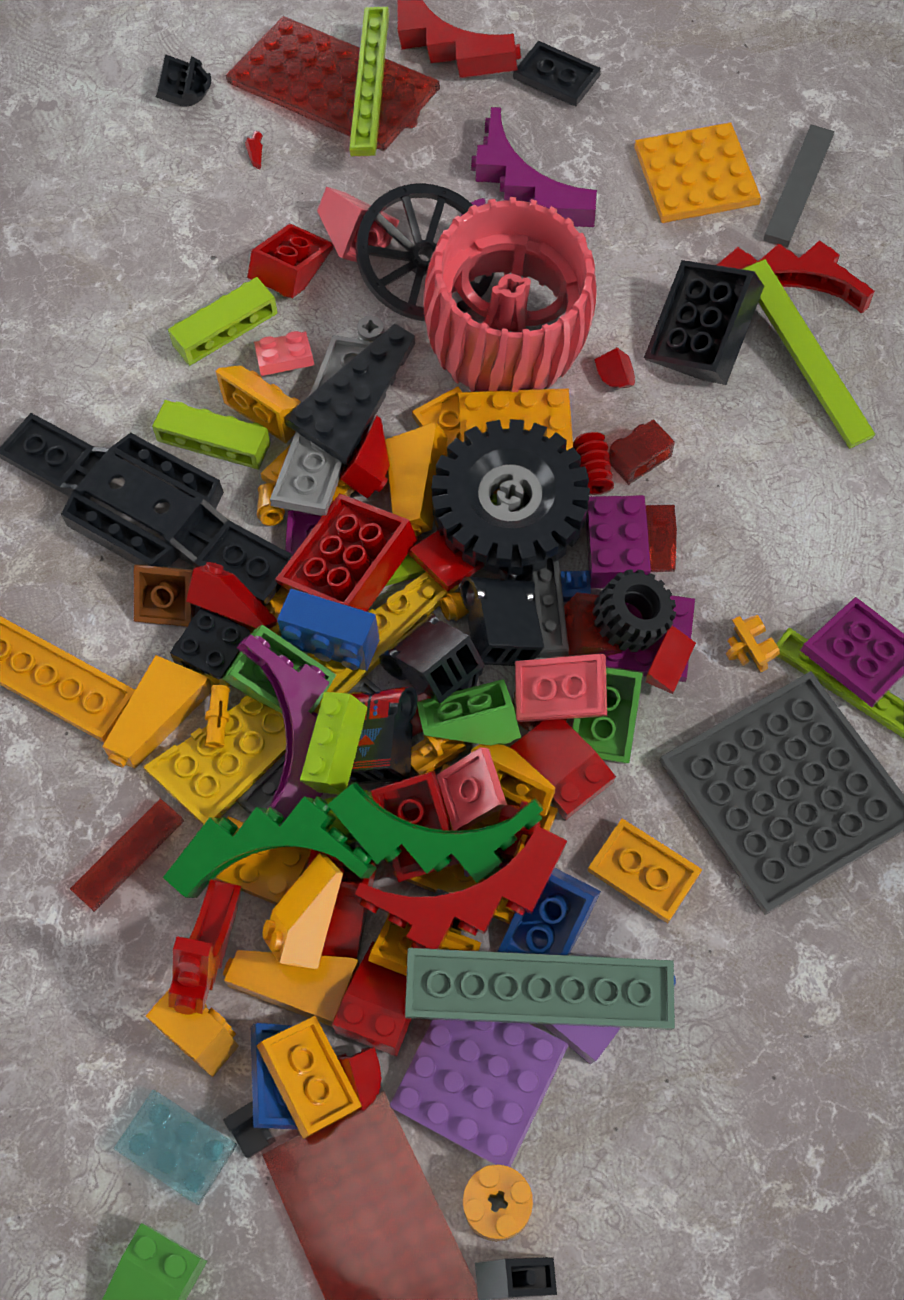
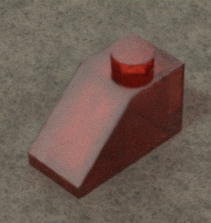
[646,505,677,572]

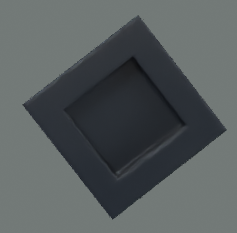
[223,1101,276,1158]

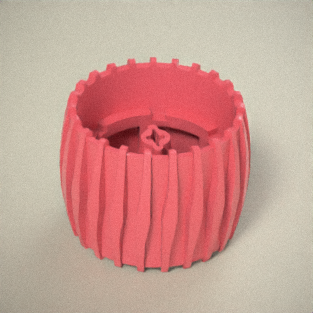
[424,197,597,392]

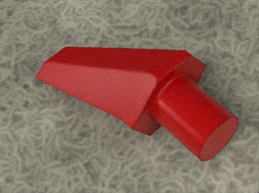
[245,131,263,169]

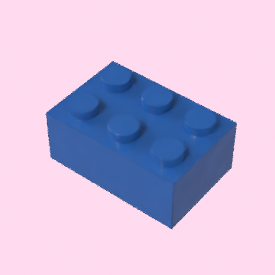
[277,589,380,671]

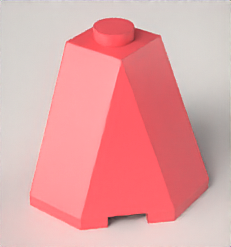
[317,186,399,262]

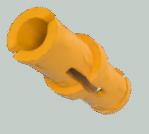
[205,685,230,748]

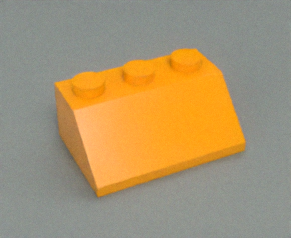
[215,366,301,444]

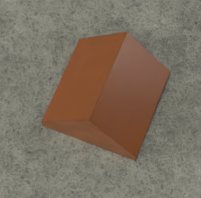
[134,565,196,627]

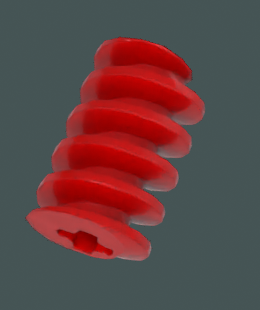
[573,432,614,495]

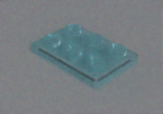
[113,1089,237,1206]

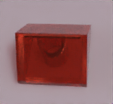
[564,592,622,657]

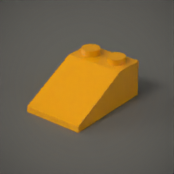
[263,853,343,969]

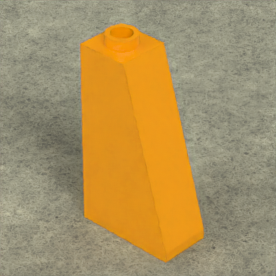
[385,422,448,537]
[102,655,212,769]
[223,950,360,1027]

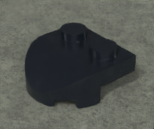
[156,54,212,107]

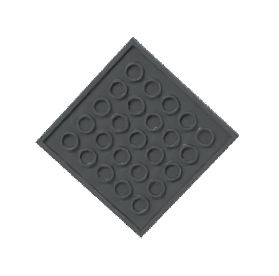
[659,671,904,915]

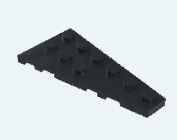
[284,324,415,466]

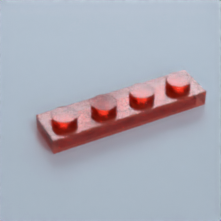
[70,798,184,912]

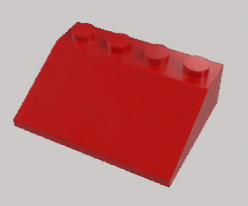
[275,493,417,612]

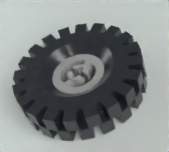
[431,419,590,575]

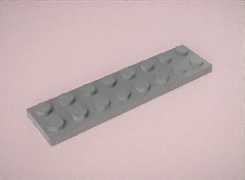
[270,335,372,516]

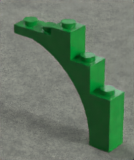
[327,782,543,883]
[163,796,377,898]

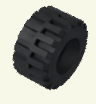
[593,569,676,652]

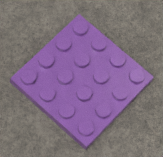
[389,1019,569,1167]

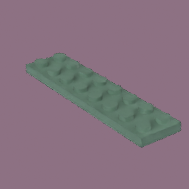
[405,948,675,1030]

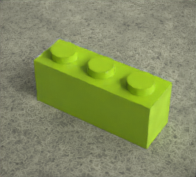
[300,692,368,795]

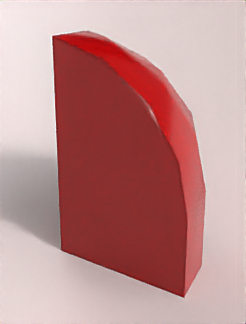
[594,347,635,388]
[337,1047,382,1111]

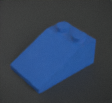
[497,868,601,955]

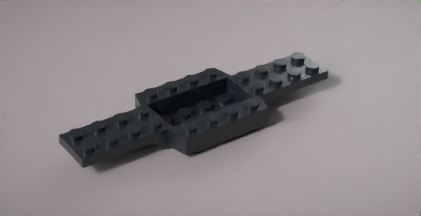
[0,413,293,607]

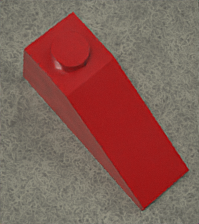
[340,415,390,499]
[186,562,278,629]

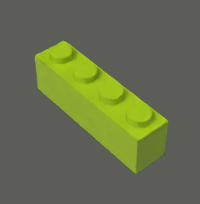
[168,277,278,366]
[152,400,271,470]

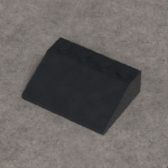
[644,260,764,385]

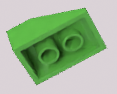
[222,625,336,713]
[573,666,644,763]
[417,679,521,746]
[102,1223,207,1300]

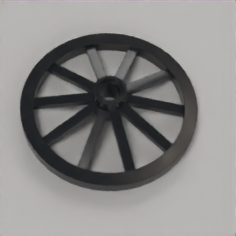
[356,183,494,321]

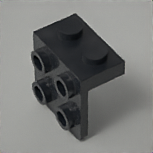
[170,607,250,679]

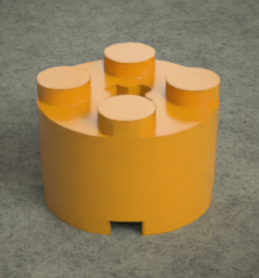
[463,1165,533,1242]

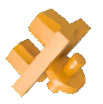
[726,615,780,673]
[411,735,466,775]

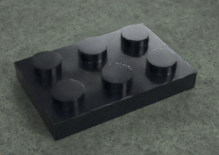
[513,40,601,107]

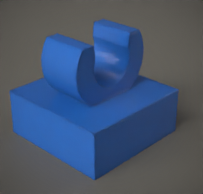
[560,570,591,602]

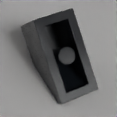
[475,1257,557,1300]

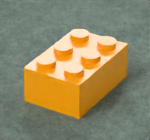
[146,988,239,1077]

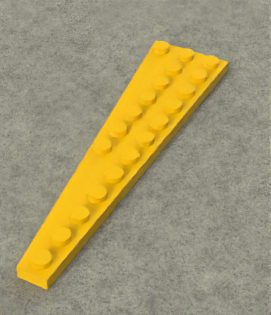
[143,572,459,825]

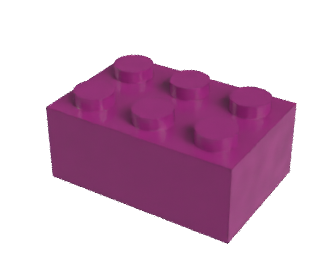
[586,495,651,589]

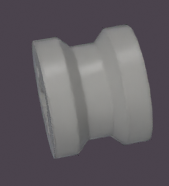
[357,316,384,342]

